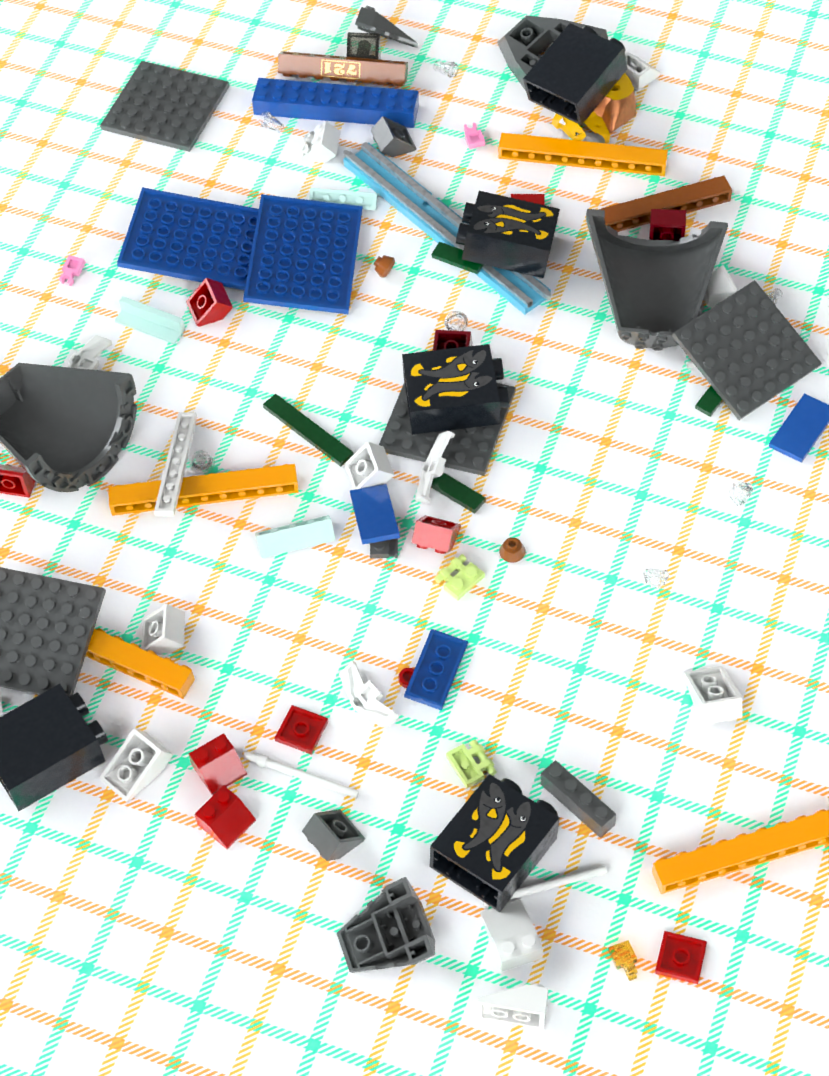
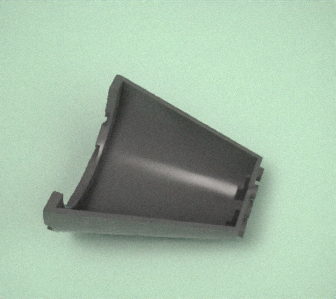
[586,209,728,351]
[0,363,137,492]

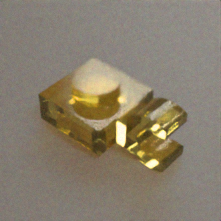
[608,940,638,981]

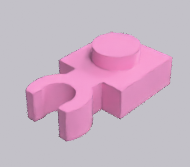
[464,122,485,149]
[59,255,86,286]

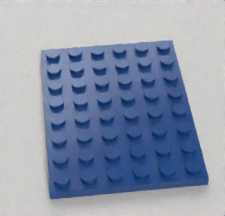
[117,187,259,290]
[243,194,363,315]

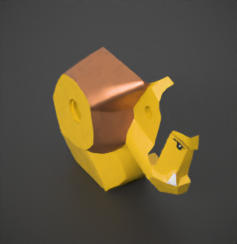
[552,73,636,143]

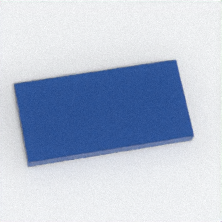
[769,393,829,463]
[350,484,400,545]
[404,629,468,711]

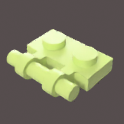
[434,554,485,600]
[446,739,497,789]

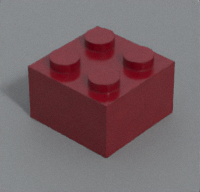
[649,209,686,241]

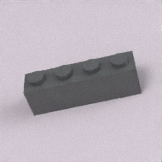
[540,760,616,838]

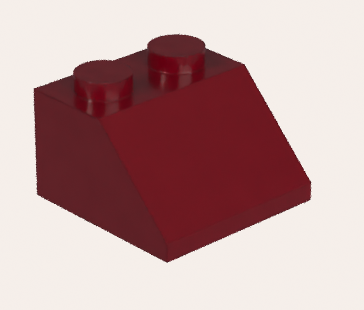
[433,329,473,350]

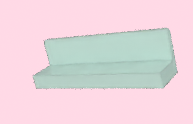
[309,188,379,210]
[115,296,185,344]
[255,515,335,558]

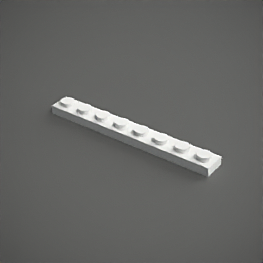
[154,412,197,517]

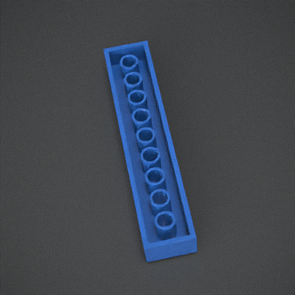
[252,78,419,128]

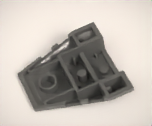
[355,5,418,48]
[336,877,436,973]

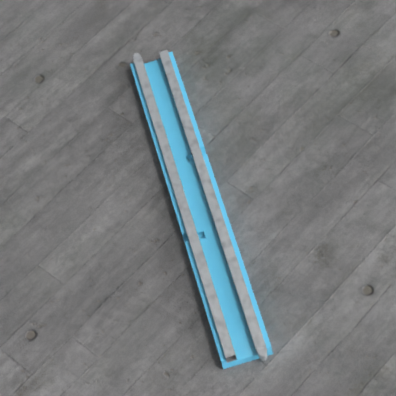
[343,142,551,315]

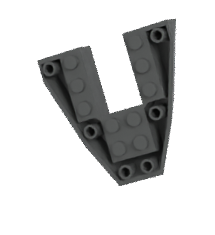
[497,15,608,91]

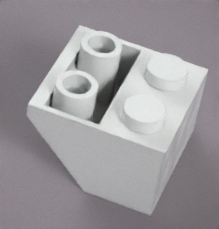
[625,52,661,91]
[300,121,341,163]

